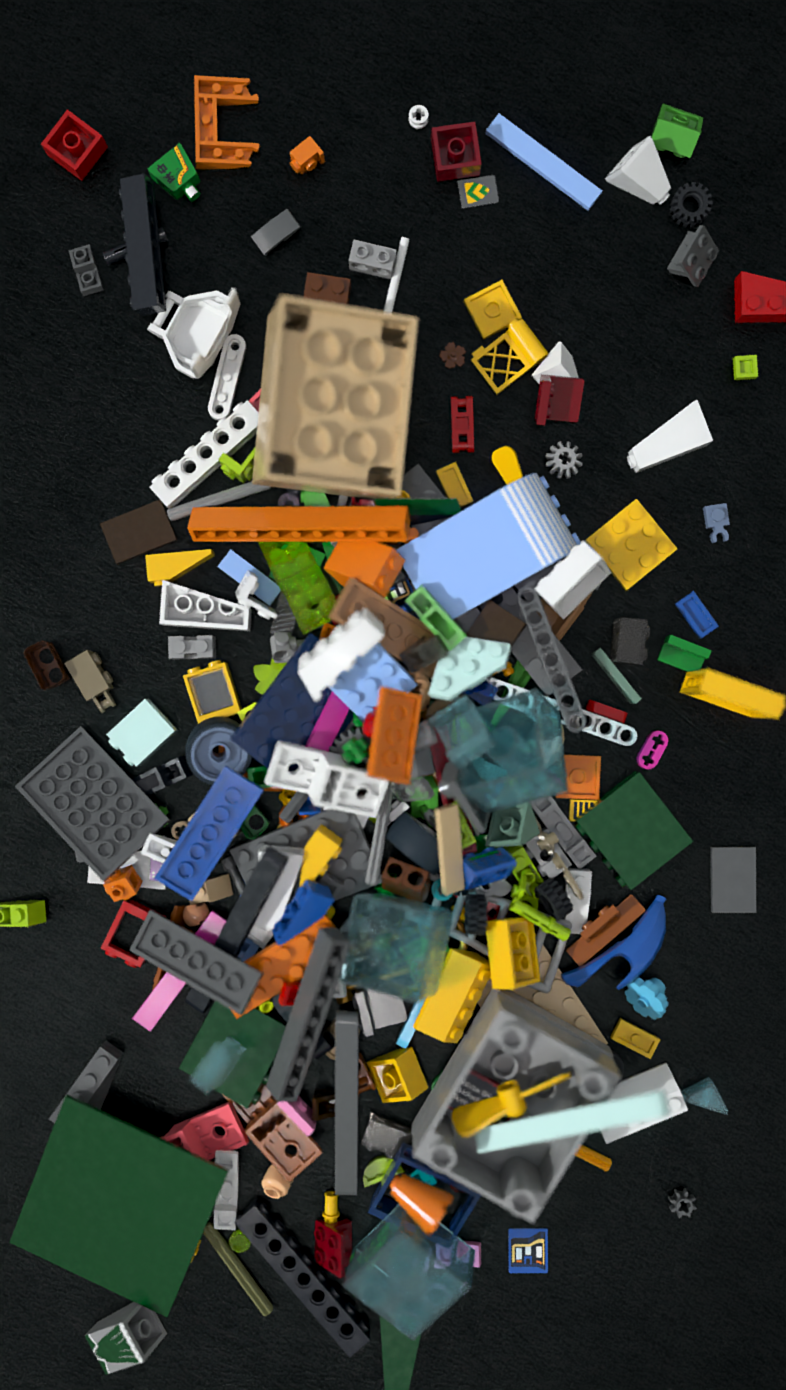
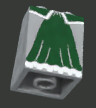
[85,1302,167,1374]

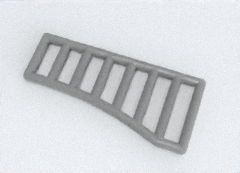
[405,869,572,993]

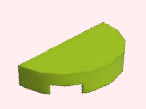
[363,1155,405,1188]

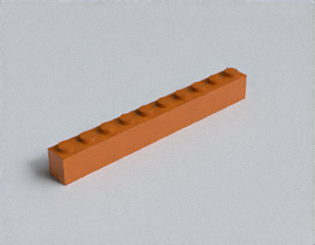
[187,506,410,542]

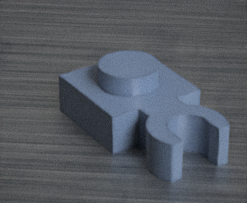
[703,503,730,543]

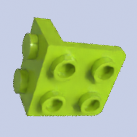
[218,448,255,483]

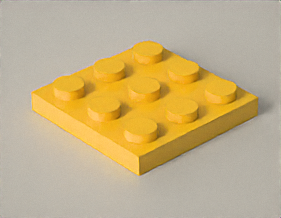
[585,499,677,590]

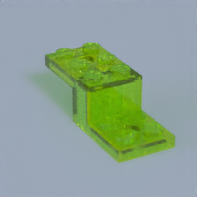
[258,542,337,634]

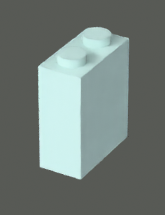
[106,699,178,767]

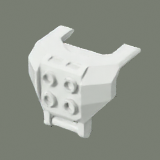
[147,288,240,379]

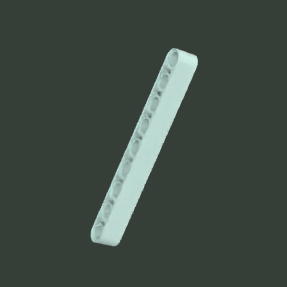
[474,1090,671,1153]

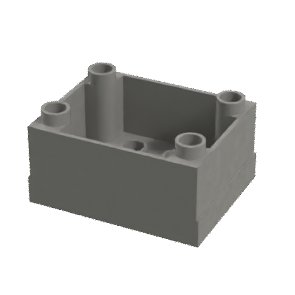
[412,988,621,1223]

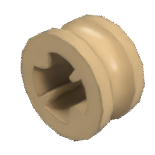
[171,821,189,840]

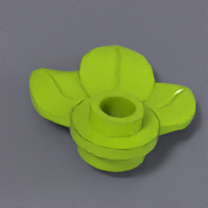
[253,657,287,695]

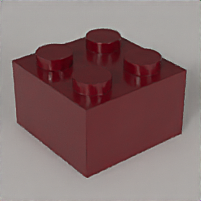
[431,122,481,181]

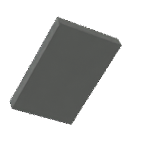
[711,847,756,913]

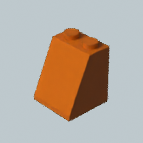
[324,542,406,598]

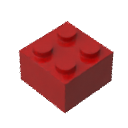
[41,110,108,181]

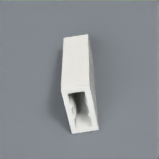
[627,400,713,473]
[256,845,304,931]

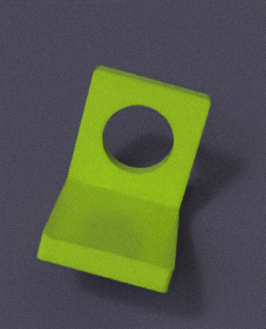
[510,875,538,910]

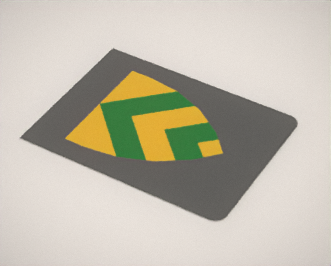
[458,175,499,208]

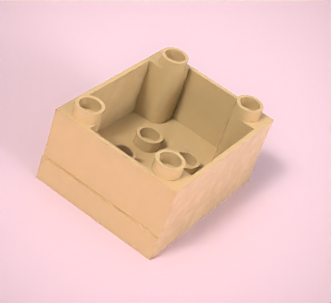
[252,295,418,499]

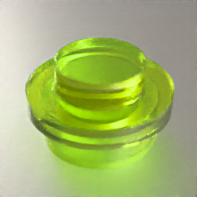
[229,1229,251,1253]

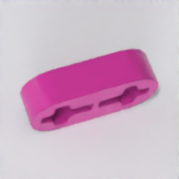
[637,731,668,769]

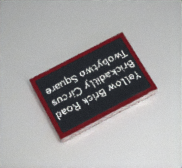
[447,1068,512,1126]

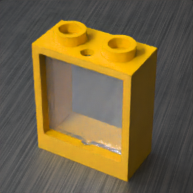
[183,660,242,724]

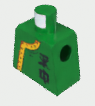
[147,143,200,202]

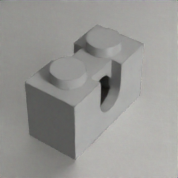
[168,635,216,659]
[524,827,572,878]

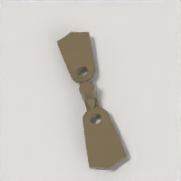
[511,786,584,900]

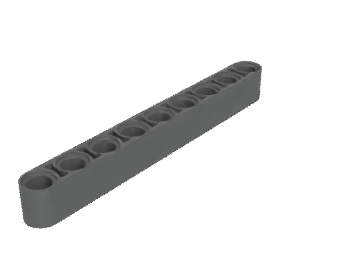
[335,1010,359,1195]

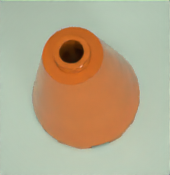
[389,1174,454,1236]

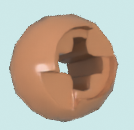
[183,902,210,927]

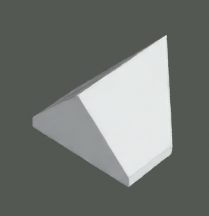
[532,342,579,384]

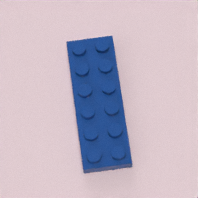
[154,765,264,901]

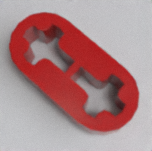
[585,700,628,724]

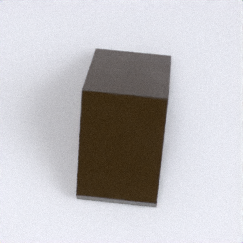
[312,1089,335,1121]

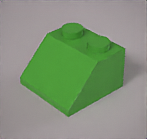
[651,104,703,158]

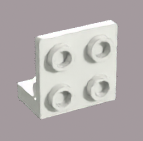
[235,570,278,620]

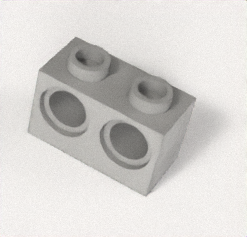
[349,240,396,279]

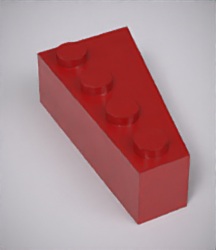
[735,271,786,323]

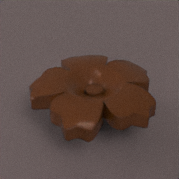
[439,342,466,369]

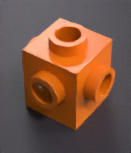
[103,865,143,902]

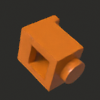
[290,136,325,174]

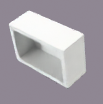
[535,541,611,620]

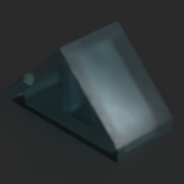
[681,1077,728,1115]

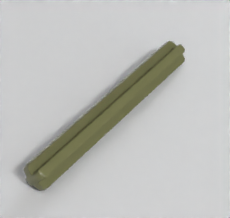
[203,1222,273,1316]

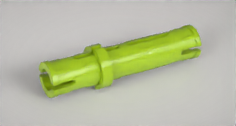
[509,897,571,942]

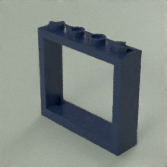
[368,1142,481,1251]

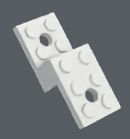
[264,741,389,818]

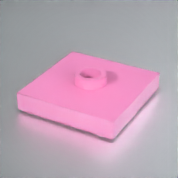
[278,1096,316,1136]

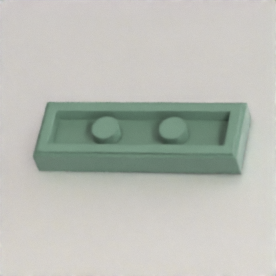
[591,648,641,704]

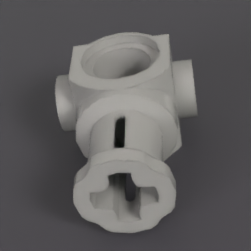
[270,632,305,663]

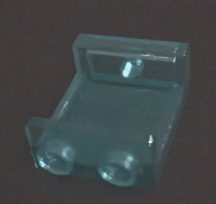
[429,695,497,769]
[190,1036,247,1094]

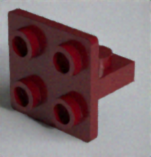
[314,1219,352,1278]

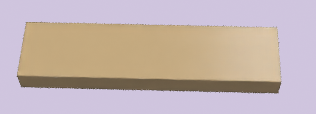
[435,803,465,895]

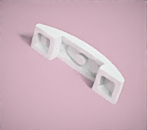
[214,1150,239,1230]

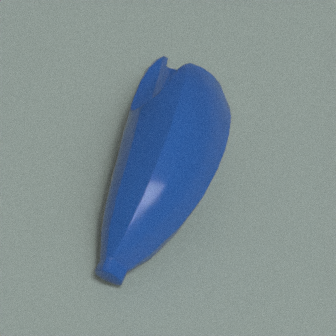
[561,895,667,990]

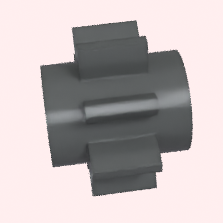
[668,1188,697,1218]

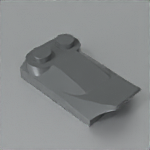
[439,754,492,838]

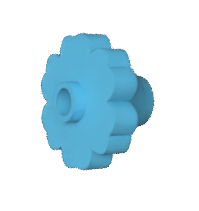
[625,978,668,1020]

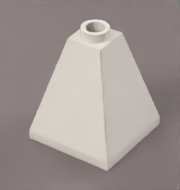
[605,136,671,204]

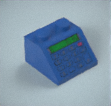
[462,847,517,891]

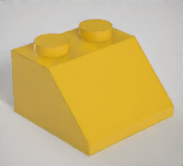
[367,1047,428,1103]

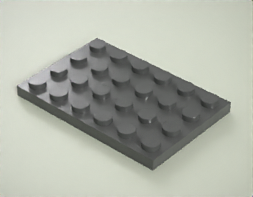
[15,726,170,882]
[230,808,383,904]

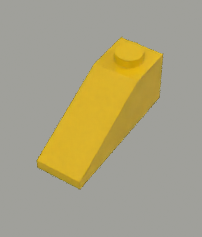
[146,549,214,586]

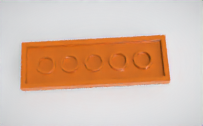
[230,913,336,1019]

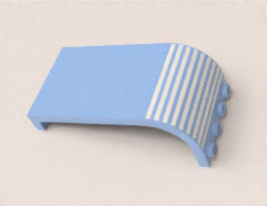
[396,473,581,619]

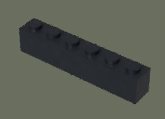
[119,174,166,316]

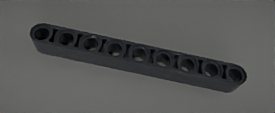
[185,845,289,1014]

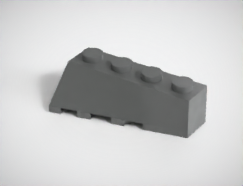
[49,1041,123,1123]

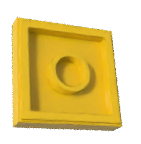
[463,280,522,340]

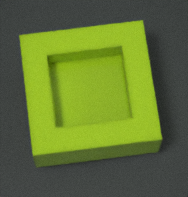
[733,355,758,380]

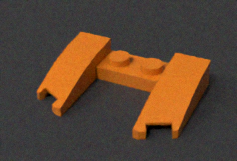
[194,75,259,169]

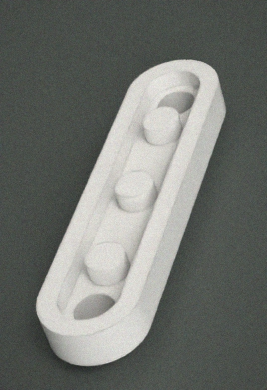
[208,334,246,421]

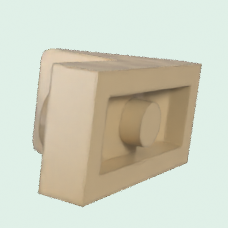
[189,873,234,905]

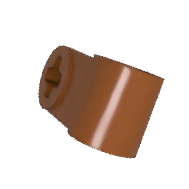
[358,1053,376,1097]

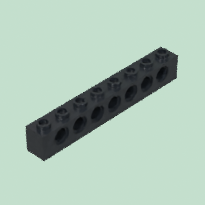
[235,1198,370,1357]

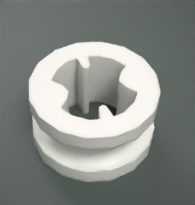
[409,105,428,129]

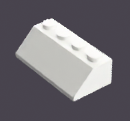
[600,1062,688,1144]

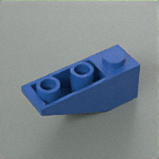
[273,879,334,946]

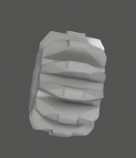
[545,441,582,479]

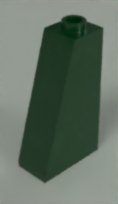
[380,1301,424,1390]

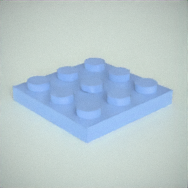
[327,642,417,722]

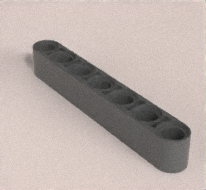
[517,586,586,732]

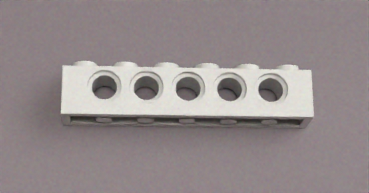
[150,400,259,509]

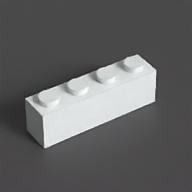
[159,580,252,631]
[298,608,384,701]

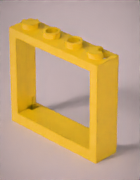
[680,669,786,719]

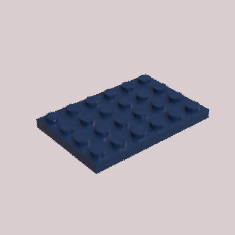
[230,634,353,792]

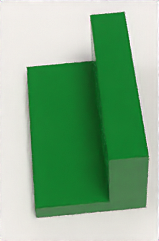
[657,635,712,672]

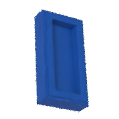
[675,591,719,639]

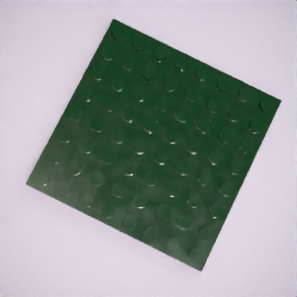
[9,1095,229,1317]

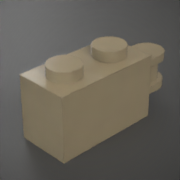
[64,650,116,713]

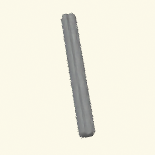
[167,481,271,521]
[365,782,395,885]

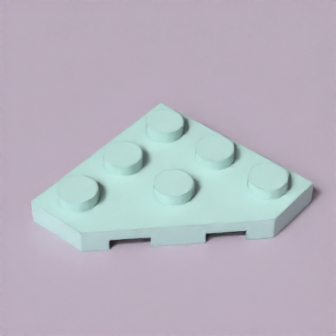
[428,637,511,701]

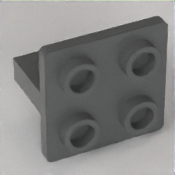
[667,225,719,287]

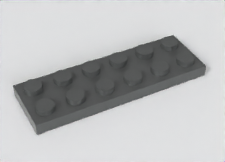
[130,910,264,1015]

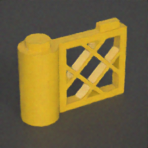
[471,318,549,395]

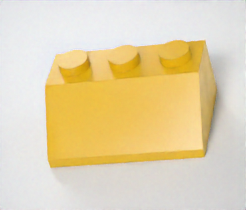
[486,916,540,989]

